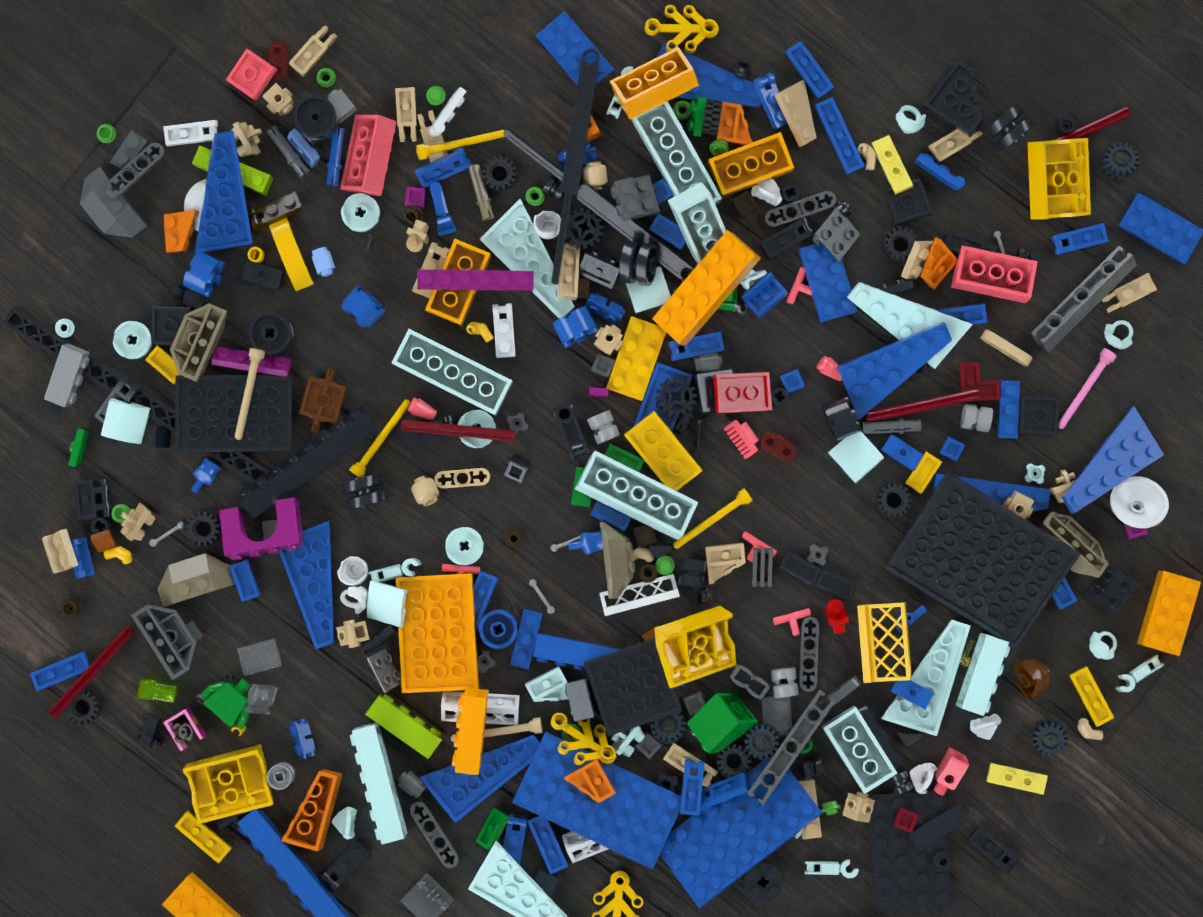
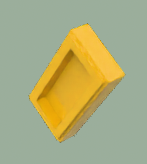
[145,345,179,385]
[905,452,942,494]

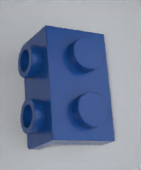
[742,272,788,319]

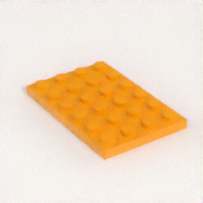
[396,573,479,693]

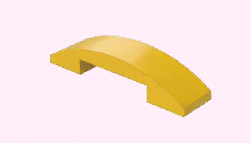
[269,218,314,292]

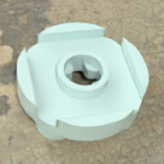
[341,193,380,232]
[113,321,153,360]
[458,410,496,448]
[445,527,484,565]

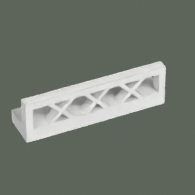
[599,574,680,616]
[441,691,520,725]
[562,831,609,863]

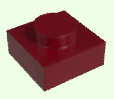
[893,807,919,833]

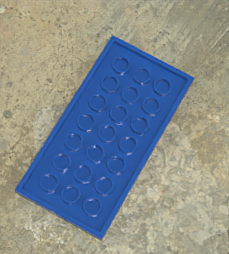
[512,732,682,869]
[660,755,823,908]

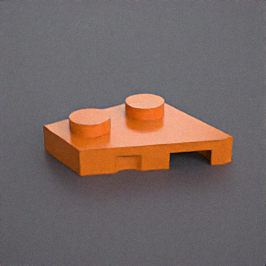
[716,102,753,145]
[164,210,199,253]
[920,237,957,289]
[564,759,616,803]

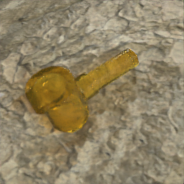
[959,639,974,667]

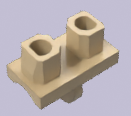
[231,122,262,157]
[406,220,429,252]
[1050,469,1075,503]
[120,503,155,541]

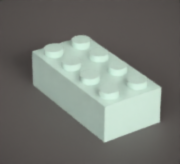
[668,182,726,264]
[956,633,1010,716]
[821,705,897,794]

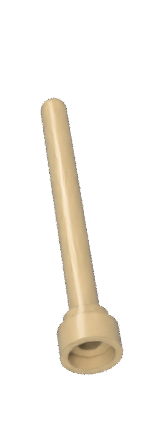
[235,348,265,440]
[451,717,543,742]

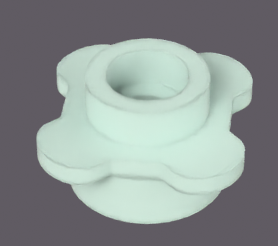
[1025,463,1045,484]

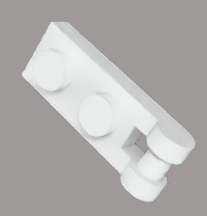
[429,87,466,137]
[163,120,218,147]
[493,303,516,358]

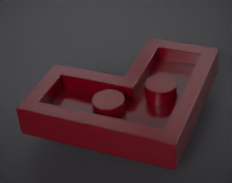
[959,362,1000,402]

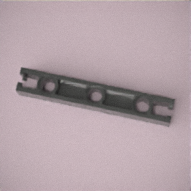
[1031,246,1137,352]
[747,690,836,805]

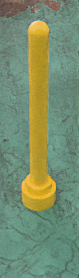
[416,130,505,160]
[349,399,411,477]
[673,488,753,549]

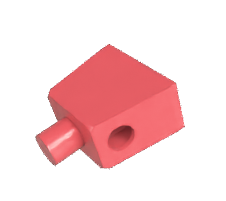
[934,747,969,796]

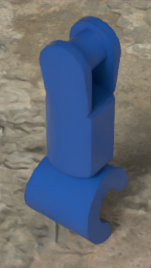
[430,182,456,236]

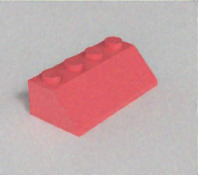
[340,115,396,196]
[951,246,1038,303]

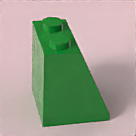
[687,693,758,753]

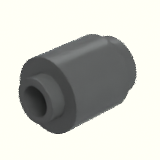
[694,352,723,374]
[397,771,426,799]

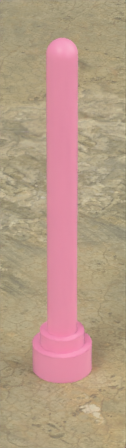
[1058,348,1117,429]

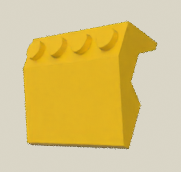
[1028,138,1091,219]
[654,606,736,688]
[183,744,274,824]

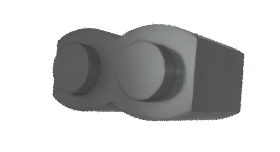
[729,664,770,699]

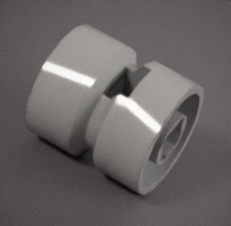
[961,404,993,433]
[587,410,620,445]
[771,667,799,698]
[267,762,296,790]

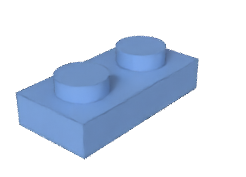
[286,129,320,169]

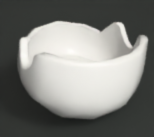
[534,210,561,239]
[337,556,368,586]

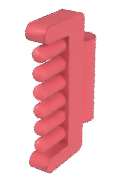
[724,420,759,459]

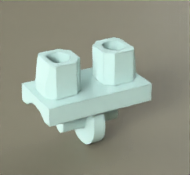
[611,726,645,757]

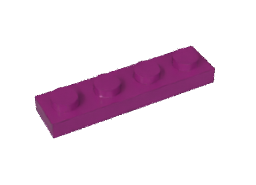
[212,346,292,377]

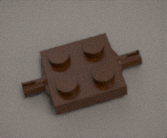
[299,368,347,433]

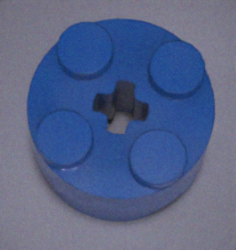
[183,252,225,298]
[341,284,386,328]
[553,307,598,348]
[479,609,518,649]

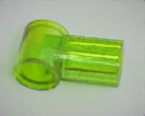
[137,678,178,703]

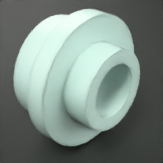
[55,319,75,338]

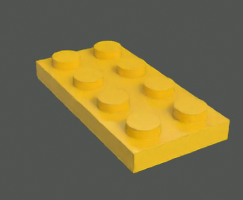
[606,316,666,401]
[624,411,702,491]

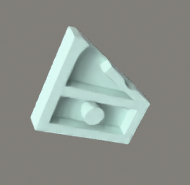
[525,666,568,702]

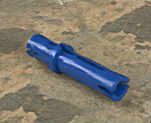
[326,128,345,186]

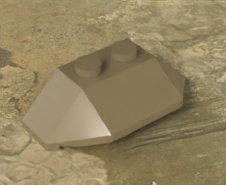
[170,303,228,382]
[1041,512,1109,578]
[600,521,635,599]
[158,553,235,607]

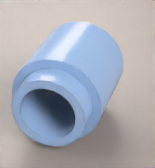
[312,247,336,277]

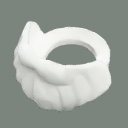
[751,179,782,206]
[340,586,368,614]
[970,714,1001,740]
[909,763,937,794]

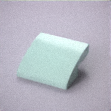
[626,266,671,313]
[101,398,151,444]
[828,431,884,483]
[367,581,408,627]

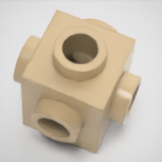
[262,83,294,116]
[594,325,624,356]
[1004,490,1034,518]
[336,619,370,648]
[843,791,875,823]

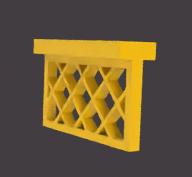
[857,602,912,683]

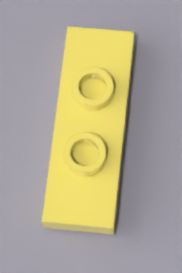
[871,135,913,194]
[986,763,1048,795]

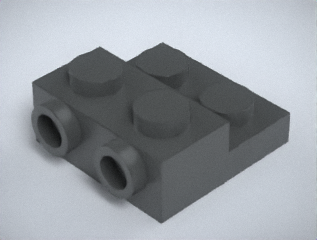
[610,175,660,222]

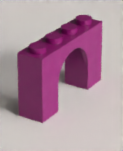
[219,497,304,560]

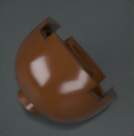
[1013,659,1050,698]

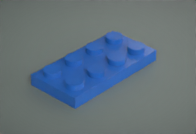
[536,11,614,85]
[1118,192,1203,264]
[798,243,858,323]

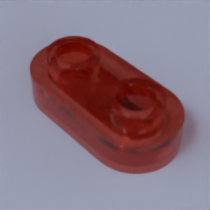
[268,42,289,81]
[761,432,797,462]

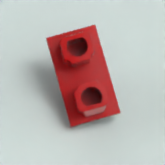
[824,599,849,634]

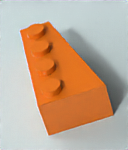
[281,769,343,852]

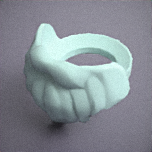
[896,105,926,134]
[740,269,767,290]
[1104,320,1133,349]
[1089,631,1117,660]
[332,807,357,839]

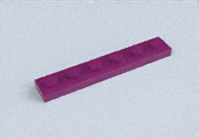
[417,270,534,291]

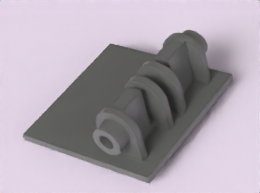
[813,207,860,261]
[367,649,401,693]
[400,873,455,917]

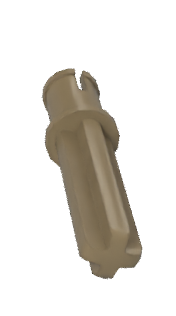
[469,164,495,221]

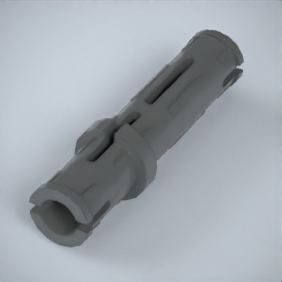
[267,126,310,178]
[862,419,921,435]

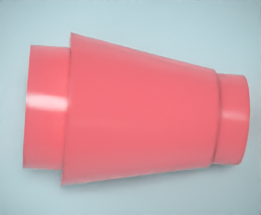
[816,356,842,382]
[407,397,437,421]

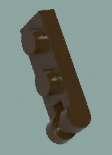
[247,192,303,230]

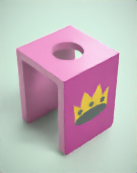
[163,707,207,751]

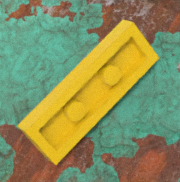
[1069,666,1114,727]
[175,810,232,864]

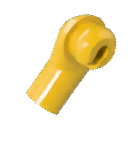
[466,322,494,343]
[104,546,132,564]

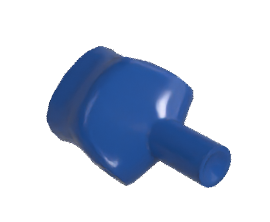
[190,457,221,494]
[568,530,603,554]
[891,605,927,633]

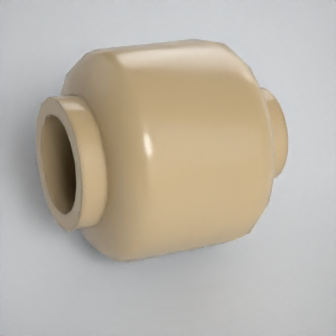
[582,161,608,190]
[411,476,439,506]

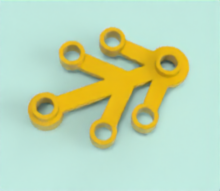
[644,5,719,54]
[551,713,616,766]
[592,871,643,917]

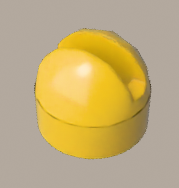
[248,247,265,263]

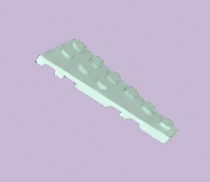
[480,199,575,318]
[847,282,972,369]
[881,620,970,736]
[468,841,568,917]

